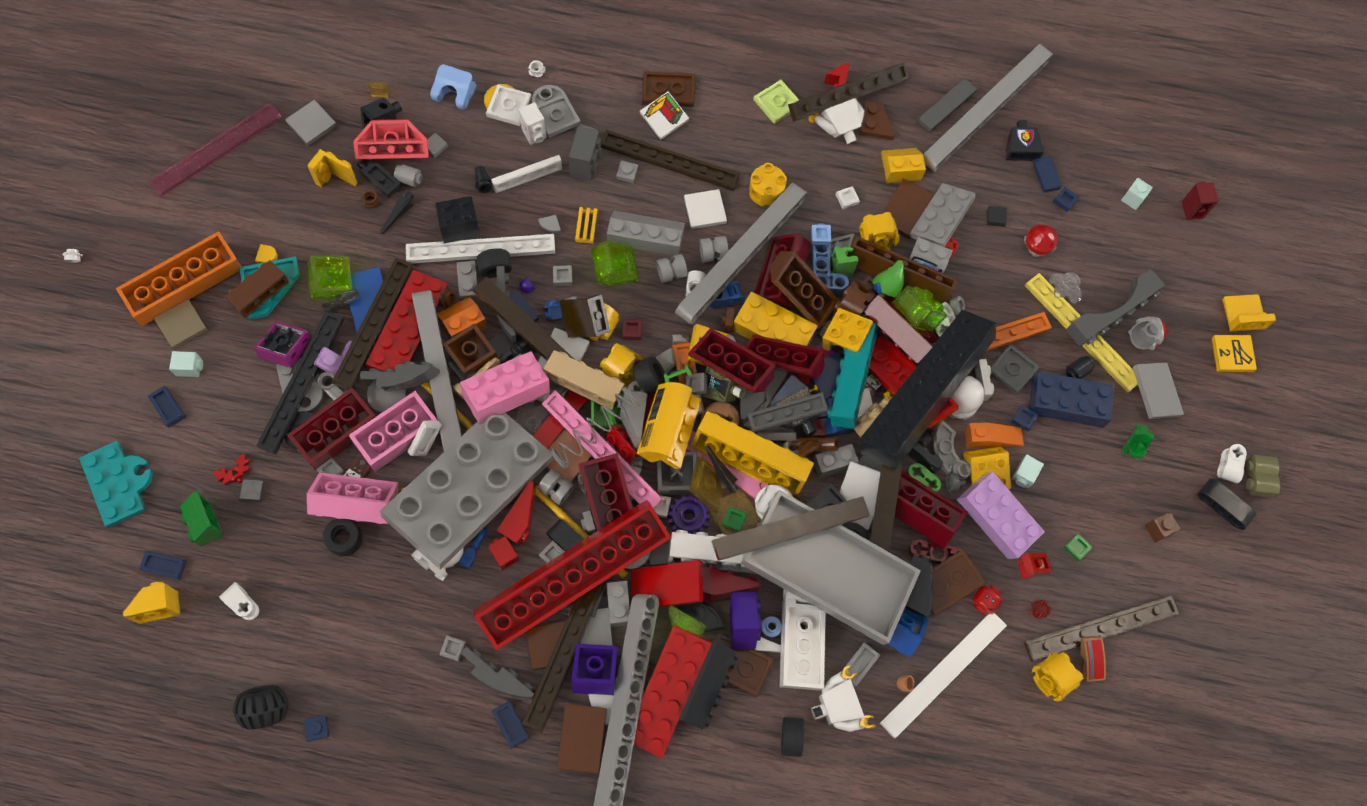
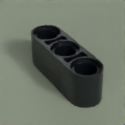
[1198,479,1256,530]
[546,519,584,551]

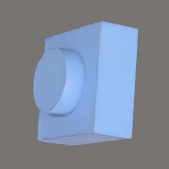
[811,225,831,245]

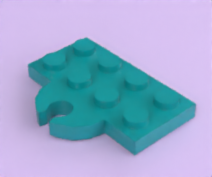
[79,441,153,528]

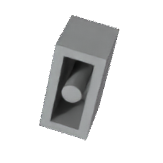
[812,444,859,479]
[607,581,630,628]

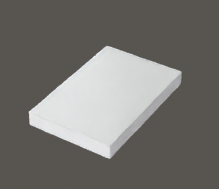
[839,461,880,530]

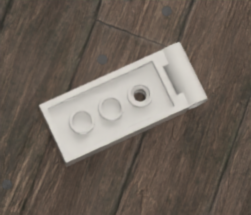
[780,589,826,691]

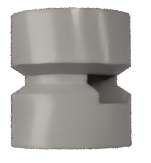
[699,236,729,263]
[656,254,688,283]
[538,469,575,506]

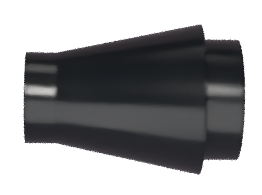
[474,166,493,193]

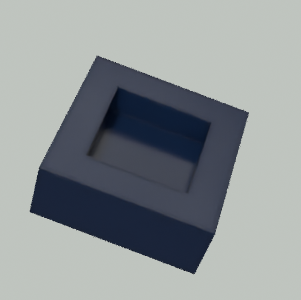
[1053,187,1079,212]
[1011,405,1038,431]
[304,715,329,742]

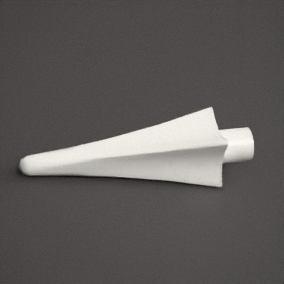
[754,637,781,653]

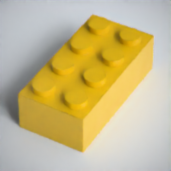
[732,292,818,346]

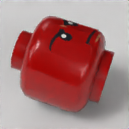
[972,585,1003,616]

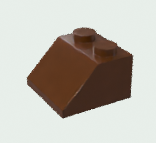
[443,323,498,374]

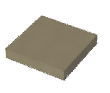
[154,299,208,350]

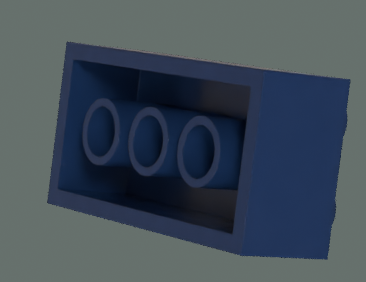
[1029,371,1114,428]

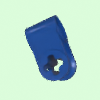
[709,281,745,309]

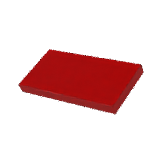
[631,560,703,608]

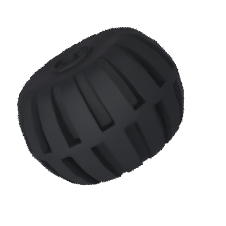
[233,685,288,730]

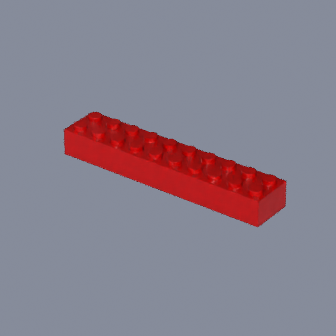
[473,500,671,650]

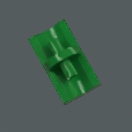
[1122,424,1154,459]

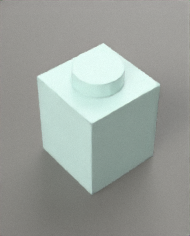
[1121,178,1153,210]
[169,351,203,377]
[1011,454,1044,488]

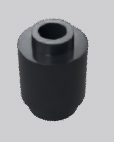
[1066,356,1095,379]

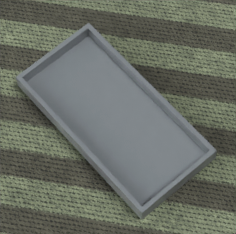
[380,413,553,569]
[740,490,921,645]

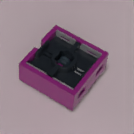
[254,321,311,368]

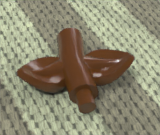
[791,437,839,457]

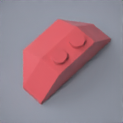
[353,119,429,159]

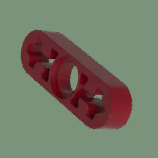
[908,539,962,564]

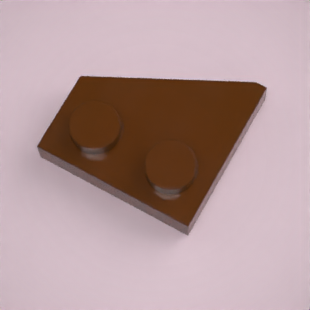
[860,101,894,140]

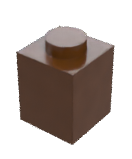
[1145,512,1181,543]

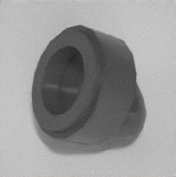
[945,473,966,493]

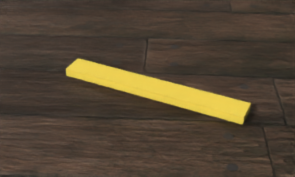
[1025,273,1138,393]

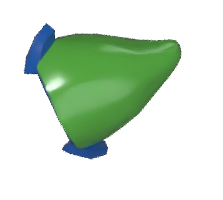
[872,260,904,298]

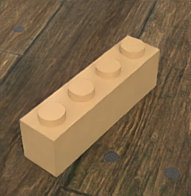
[543,350,624,410]

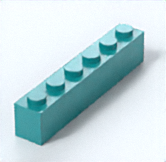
[828,323,877,429]

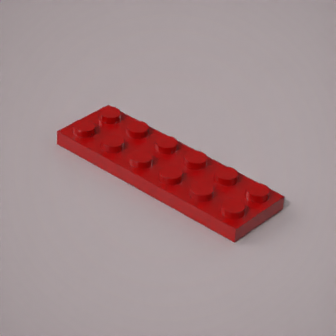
[366,270,448,372]
[868,335,959,429]
[634,625,712,758]

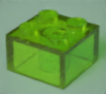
[893,286,948,332]

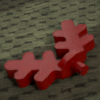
[213,454,250,485]

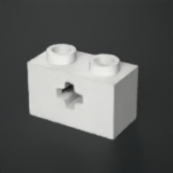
[518,102,547,145]

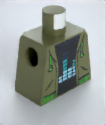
[700,366,746,402]

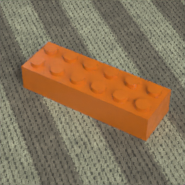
[116,231,242,327]

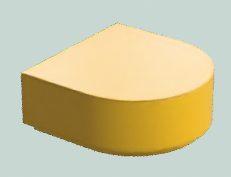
[255,244,278,264]

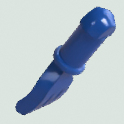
[458,528,488,569]

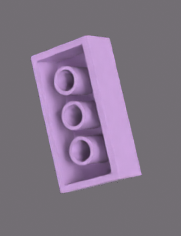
[957,472,1045,559]

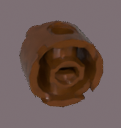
[833,281,876,316]

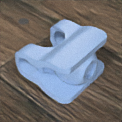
[431,64,476,110]

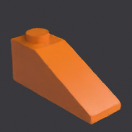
[964,423,1024,449]

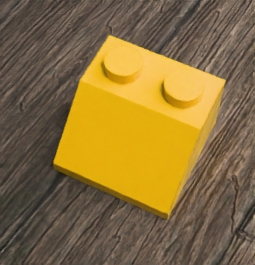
[881,148,926,183]
[123,582,180,624]

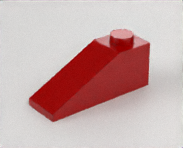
[497,480,536,545]

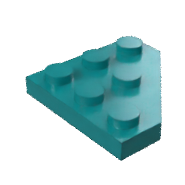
[239,256,300,321]

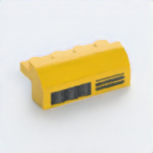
[637,382,701,469]

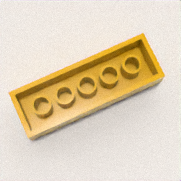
[691,411,814,496]

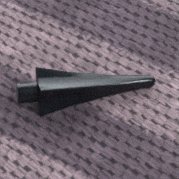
[380,192,414,234]
[705,445,738,493]

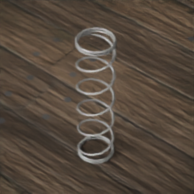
[550,387,641,469]

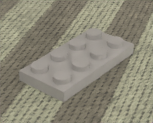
[910,183,976,247]

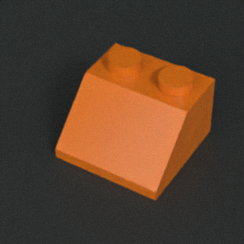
[437,297,488,339]

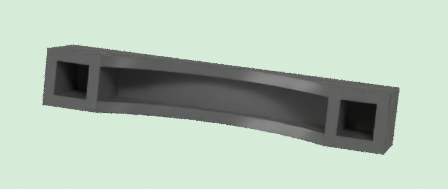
[1066,269,1165,347]

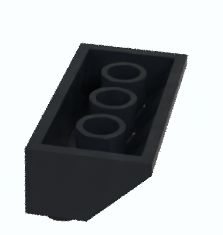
[679,640,738,730]

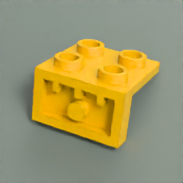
[307,149,358,187]
[1222,294,1276,332]
[823,308,873,353]
[963,446,1011,489]

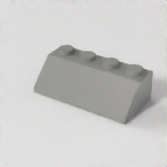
[607,210,685,256]

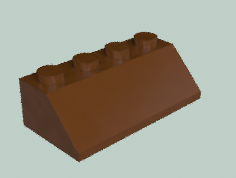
[770,251,839,329]

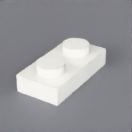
[974,359,994,401]

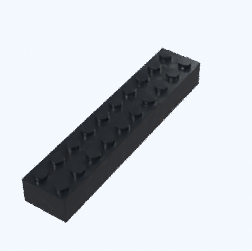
[859,310,996,470]

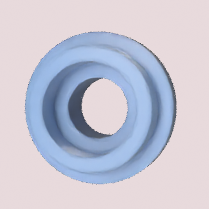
[762,617,782,637]

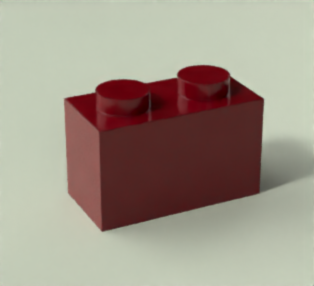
[1181,182,1219,220]

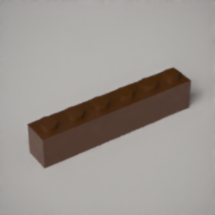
[847,236,958,304]

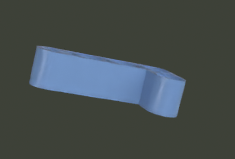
[811,223,849,297]

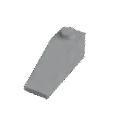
[617,390,647,450]

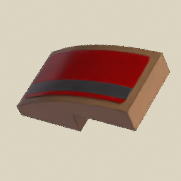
[1080,636,1106,682]

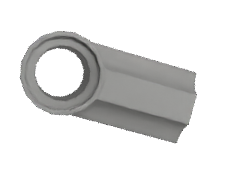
[318,372,348,401]

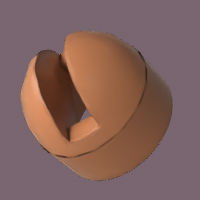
[896,675,914,692]

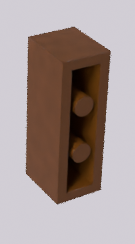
[225,260,289,318]

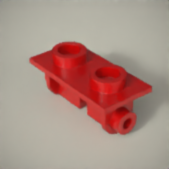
[606,425,640,465]

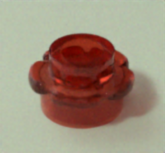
[1031,600,1051,619]

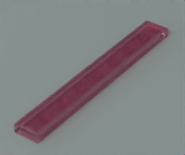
[148,103,282,197]

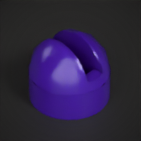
[519,277,535,293]

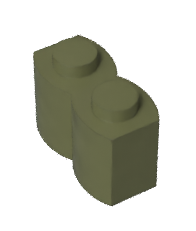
[1245,455,1280,498]

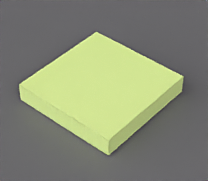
[753,80,799,124]

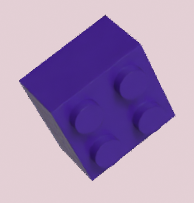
[729,592,762,649]
[572,643,618,695]

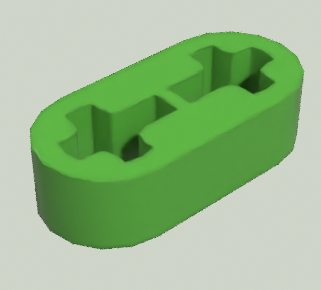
[907,463,941,492]

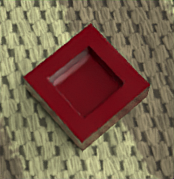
[622,319,642,340]

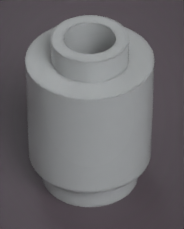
[394,164,423,187]

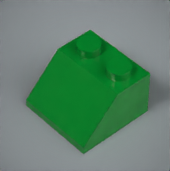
[180,491,223,546]

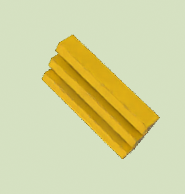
[575,207,598,244]

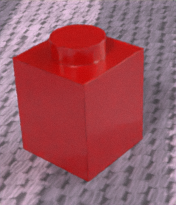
[488,536,519,571]

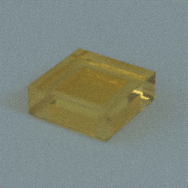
[368,81,390,98]

